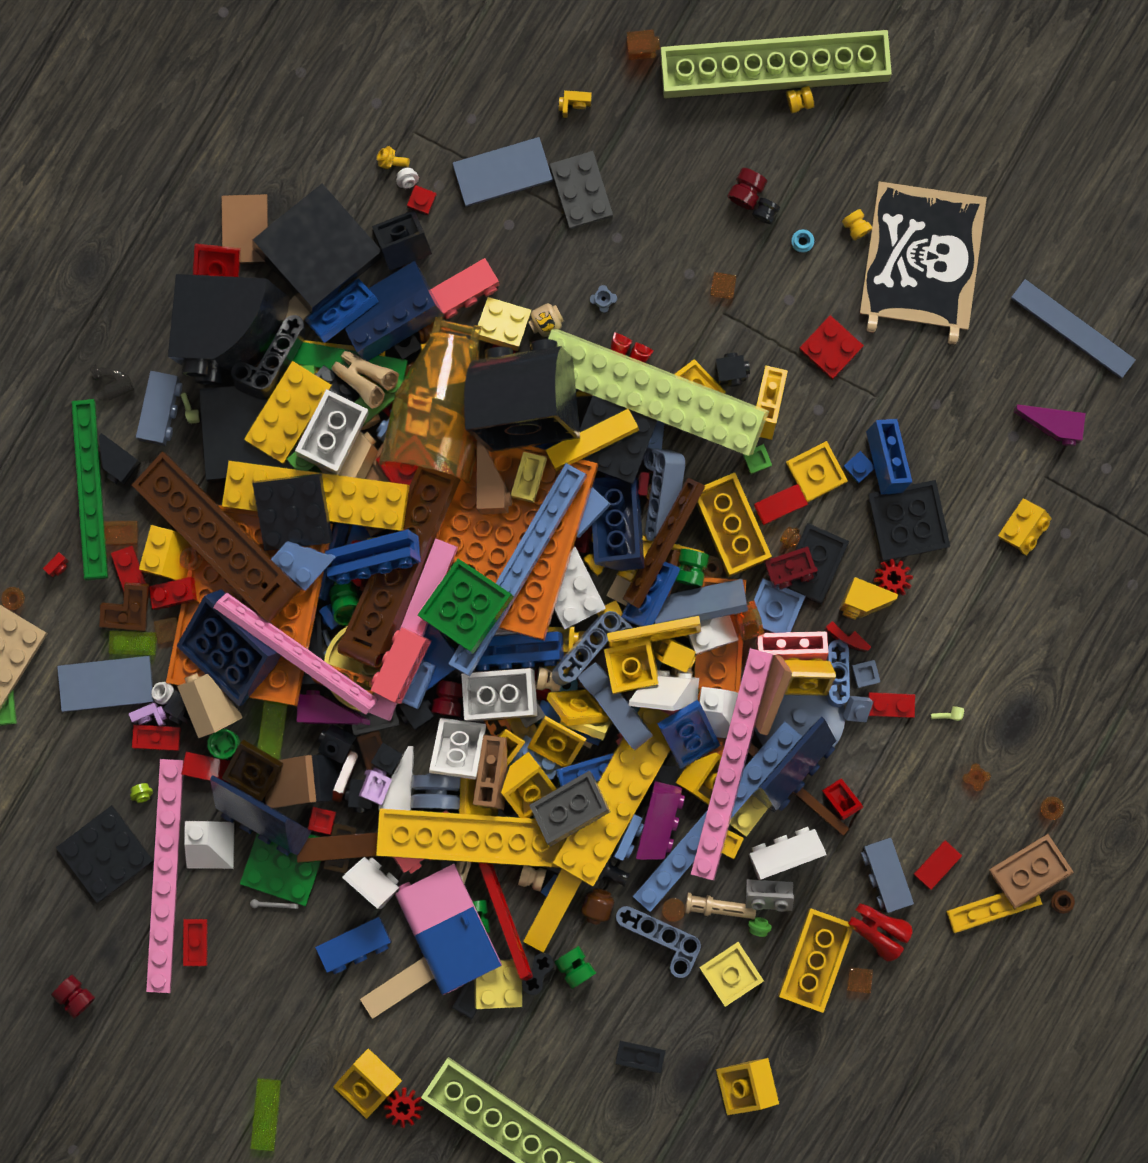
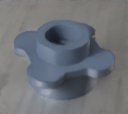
[590,285,617,313]

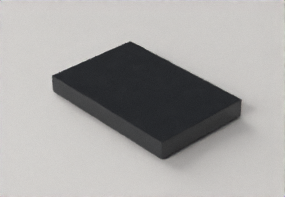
[787,523,849,604]

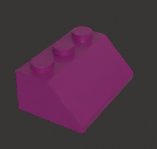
[636,781,685,860]

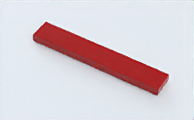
[479,863,533,981]

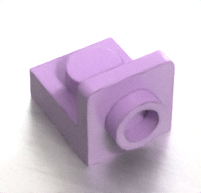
[129,703,167,726]
[359,768,392,805]

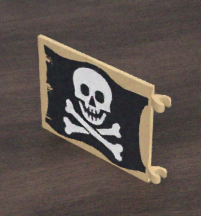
[860,181,987,345]

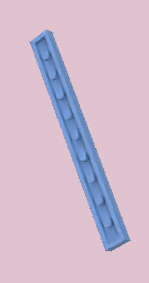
[449,463,587,677]
[633,721,802,912]

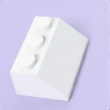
[749,827,826,880]

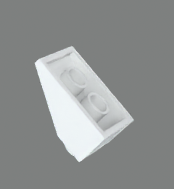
[629,670,699,711]
[429,718,486,779]
[342,857,399,909]

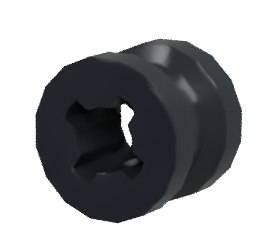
[752,198,780,225]

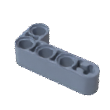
[644,448,685,541]
[552,611,633,686]
[578,662,653,750]
[616,906,701,978]

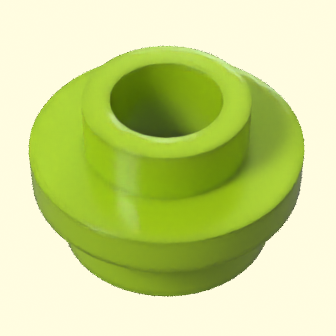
[130,783,153,803]

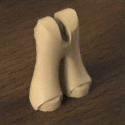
[331,351,399,409]

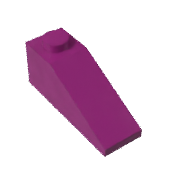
[1014,404,1086,446]
[297,690,370,725]

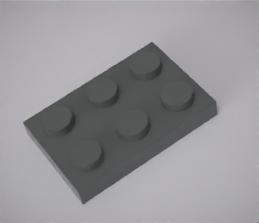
[550,151,613,229]
[529,771,611,847]

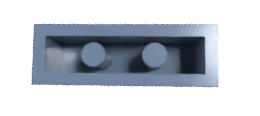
[136,371,183,446]
[861,838,914,913]

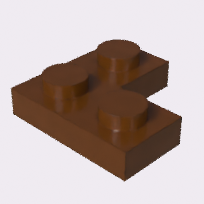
[99,582,149,631]

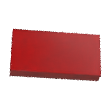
[914,840,962,890]

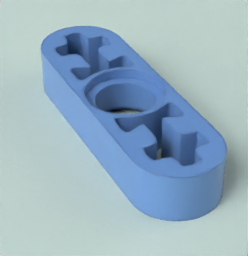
[827,640,850,707]

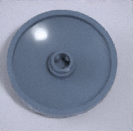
[754,691,845,760]

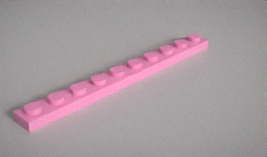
[691,648,774,880]
[146,759,184,993]

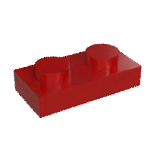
[111,546,146,590]
[149,577,197,610]
[868,692,915,718]
[132,725,181,751]
[183,919,208,966]

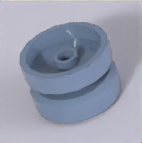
[411,773,461,810]

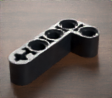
[231,315,306,400]

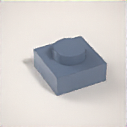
[852,660,880,688]
[843,696,873,722]

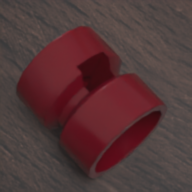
[727,168,768,210]
[432,680,463,718]
[51,974,95,1019]

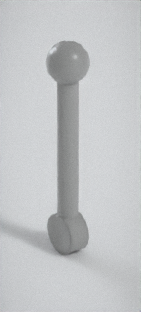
[250,899,299,909]

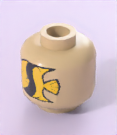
[529,303,564,337]

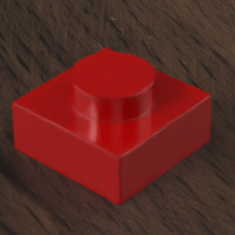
[407,185,437,215]
[43,552,69,577]
[308,807,336,835]

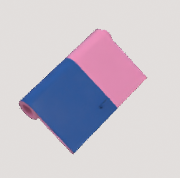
[395,864,502,995]

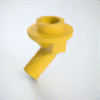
[377,146,410,169]

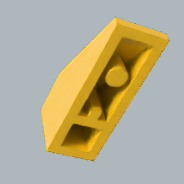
[756,365,788,440]

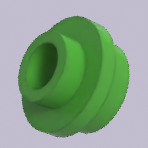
[748,917,772,937]

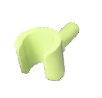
[181,393,200,424]
[931,706,964,721]

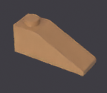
[477,441,512,514]
[473,735,507,810]

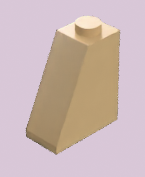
[318,431,378,479]
[177,673,243,738]

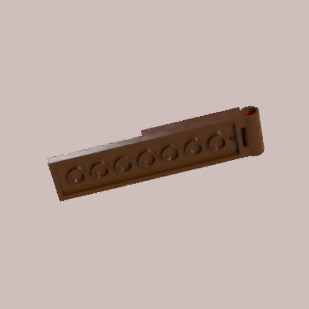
[132,451,302,623]
[337,464,461,669]

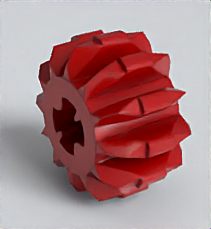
[873,559,913,596]
[384,1087,424,1128]

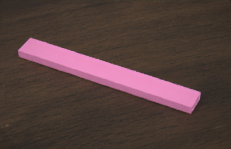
[369,538,458,721]
[213,593,378,715]

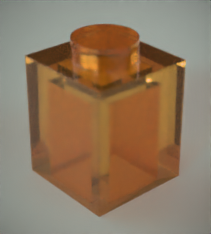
[626,29,660,60]
[734,600,764,641]

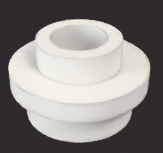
[396,168,419,188]
[152,682,174,705]

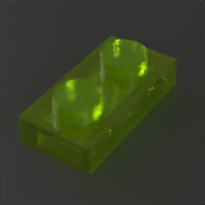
[109,631,157,656]

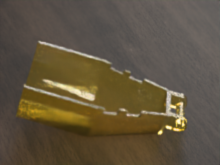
[379,317,481,483]

